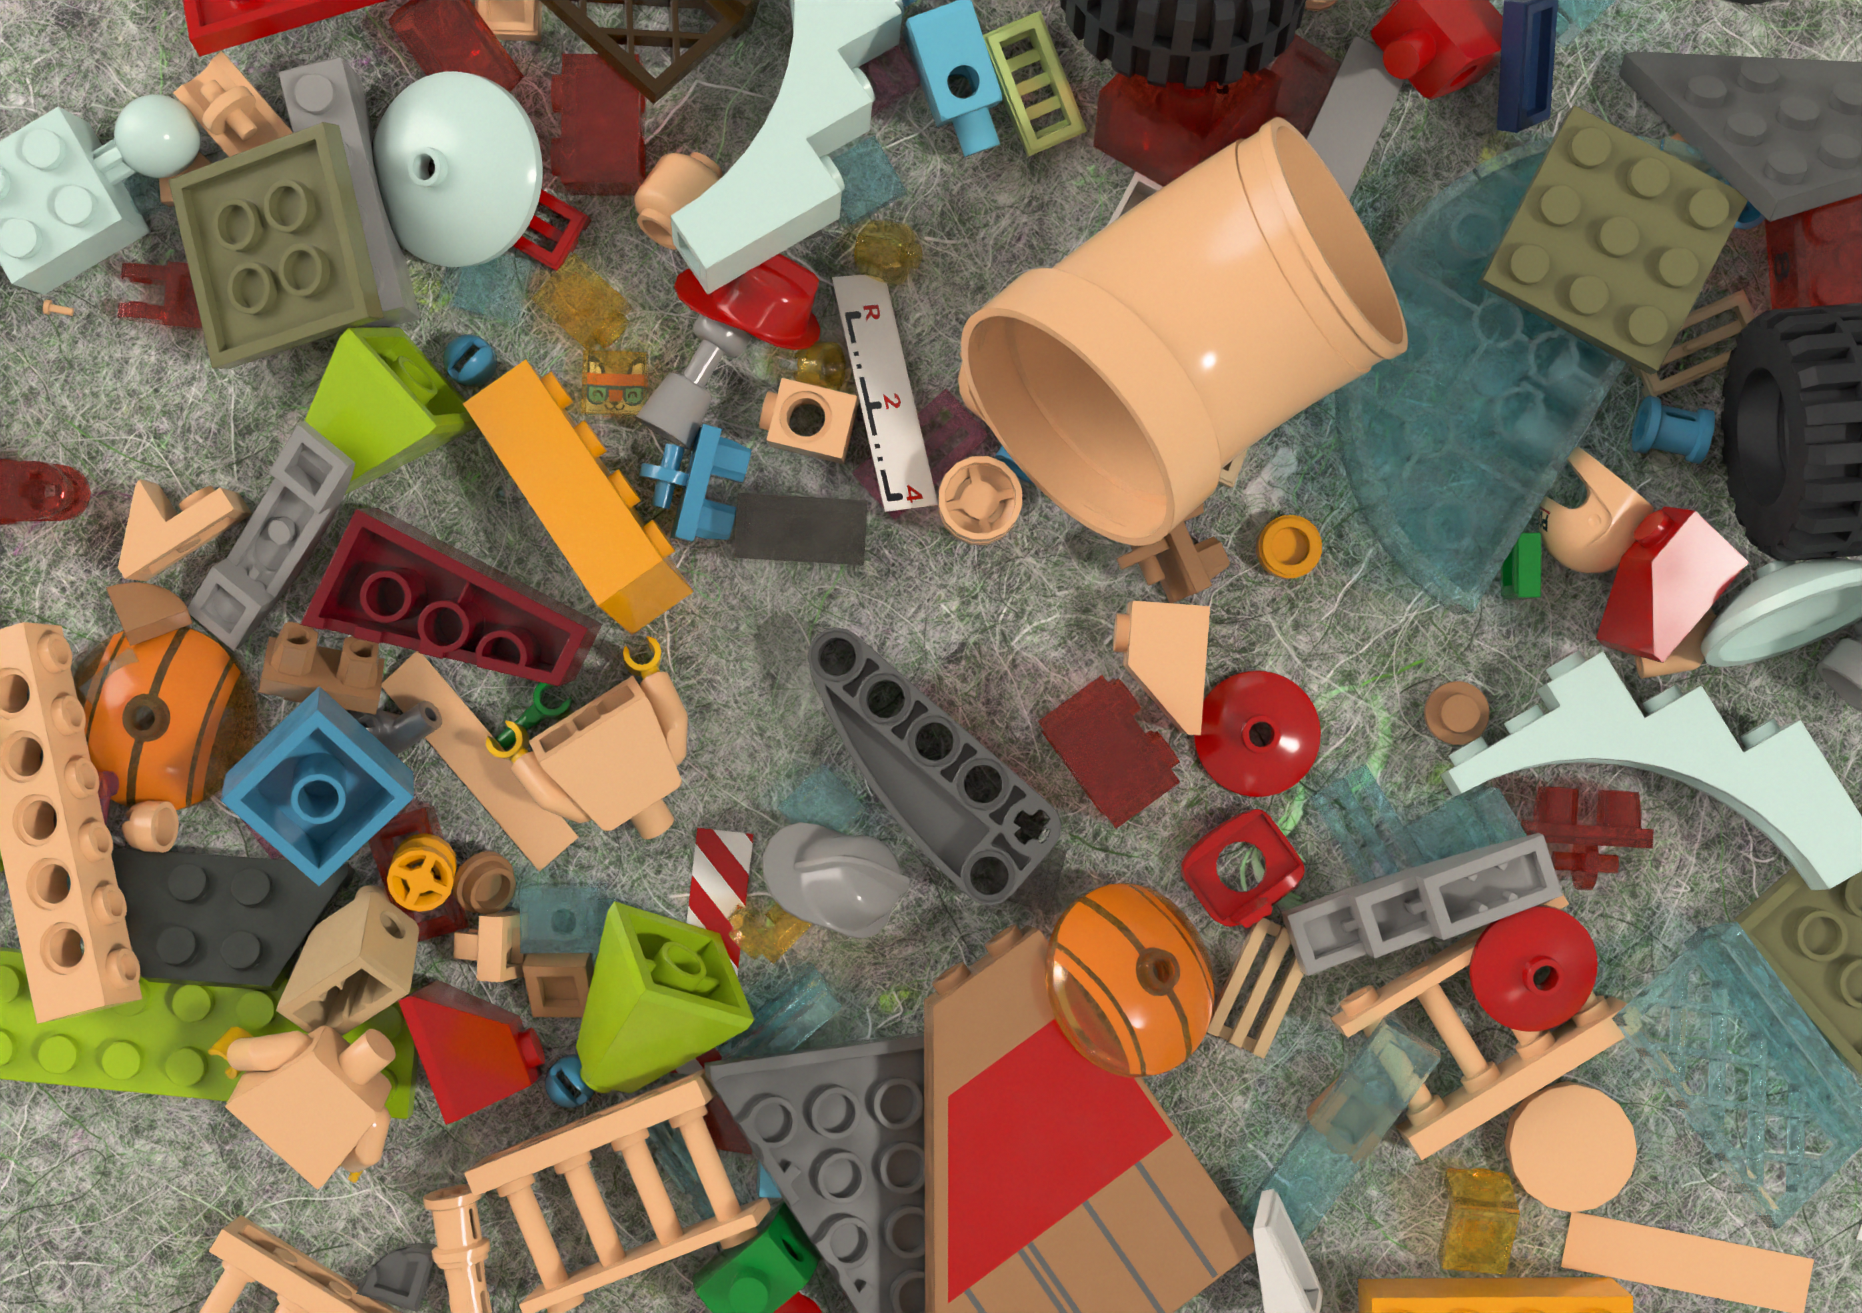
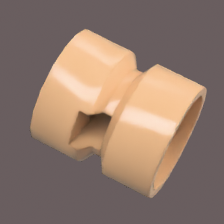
[939,456,1022,545]

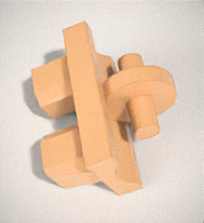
[173,51,293,157]

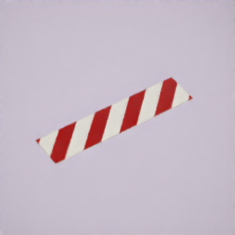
[671,828,754,1075]

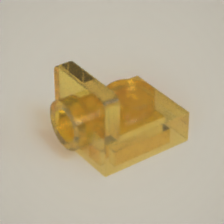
[531,253,633,354]
[727,902,812,964]
[1438,1168,1520,1275]

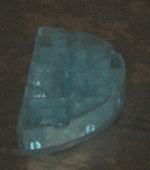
[1335,131,1733,615]

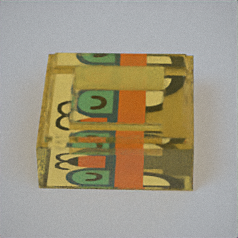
[581,350,649,418]

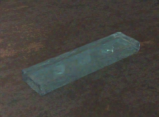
[1241,1016,1441,1244]

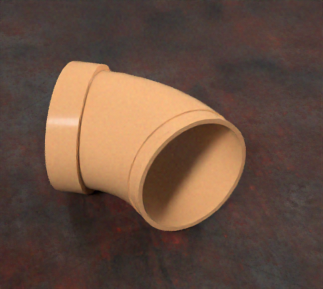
[961,117,1408,546]

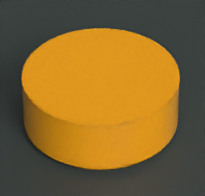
[1256,515,1322,579]

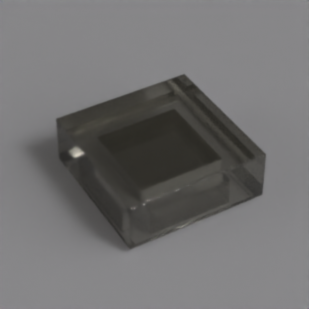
[988,836,1067,912]

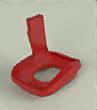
[1181,809,1305,928]

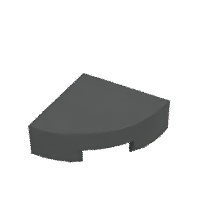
[356,1243,437,1312]

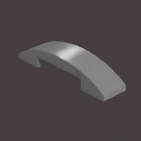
[187,421,355,651]

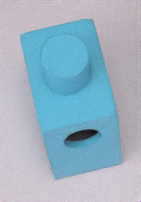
[902,0,1003,157]

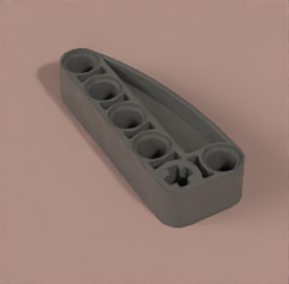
[808,627,1061,905]

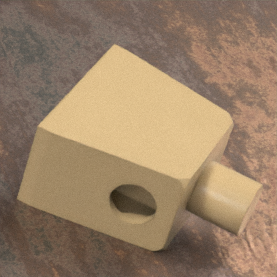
[276,885,419,1036]

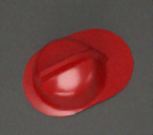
[674,253,821,350]

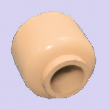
[634,152,723,250]

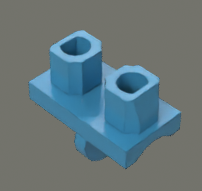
[639,424,751,542]

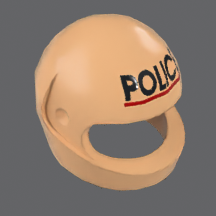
[1538,446,1655,574]

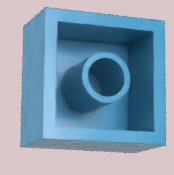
[221,686,414,886]

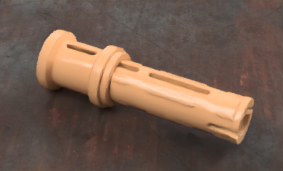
[423,1184,492,1313]

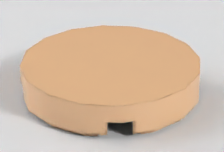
[1504,1081,1637,1213]

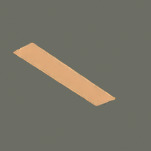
[381,651,579,872]
[1561,1212,1814,1313]

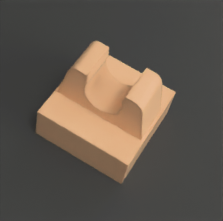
[453,911,530,982]

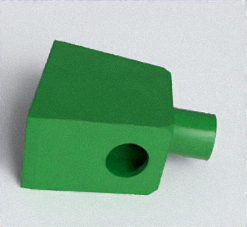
[692,1201,821,1313]

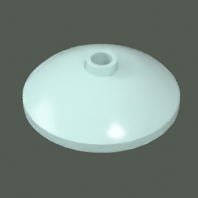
[372,71,543,267]
[1700,558,1862,667]

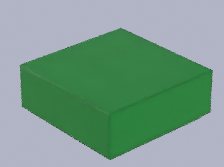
[1500,533,1541,600]

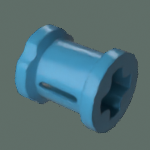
[1632,396,1715,464]

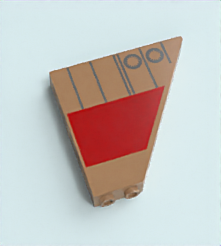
[924,924,1255,1313]

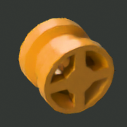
[387,833,457,912]

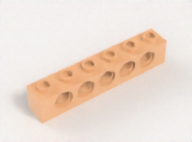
[0,622,142,1024]

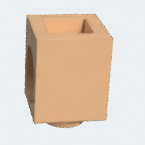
[759,378,859,464]

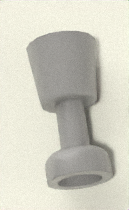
[635,314,751,450]

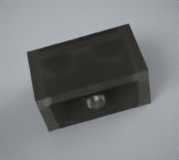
[734,493,870,569]

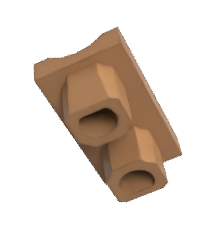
[1116,503,1230,603]
[258,621,385,715]

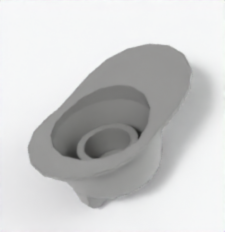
[763,822,911,939]

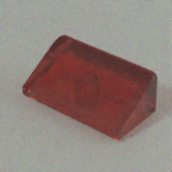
[388,0,525,93]

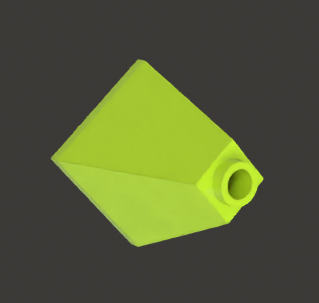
[304,327,477,495]
[576,901,754,1094]

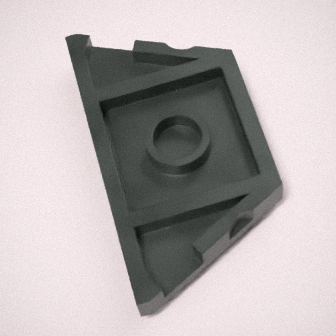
[111,848,354,991]

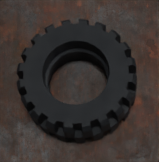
[1060,0,1306,90]
[1721,303,1862,562]

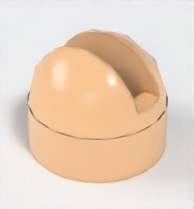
[121,801,179,853]

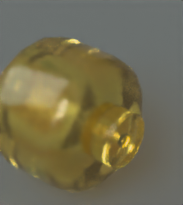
[854,219,922,286]

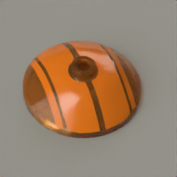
[73,626,257,811]
[1045,883,1215,1078]

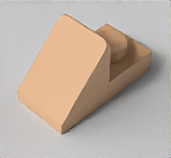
[118,479,252,582]

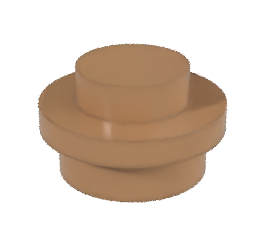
[1424,681,1490,745]
[452,851,516,914]

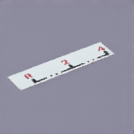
[832,273,938,512]

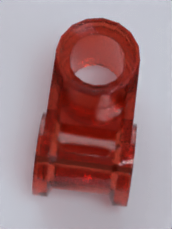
[0,459,91,525]

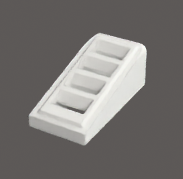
[1253,1188,1324,1313]

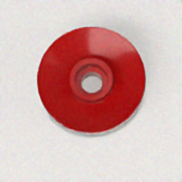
[1194,671,1321,797]
[1469,905,1598,1032]

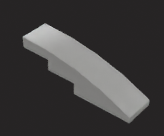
[1305,36,1405,200]
[1281,833,1563,976]

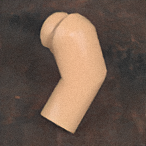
[1635,607,1717,679]

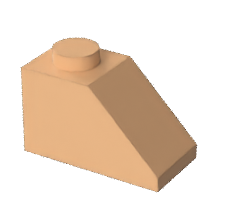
[1113,601,1210,735]

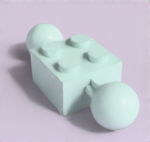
[0,94,201,295]

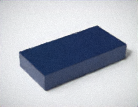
[1497,0,1558,133]

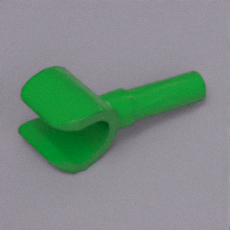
[495,682,572,750]

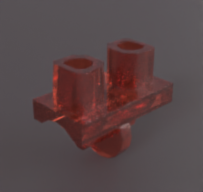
[1520,786,1654,891]

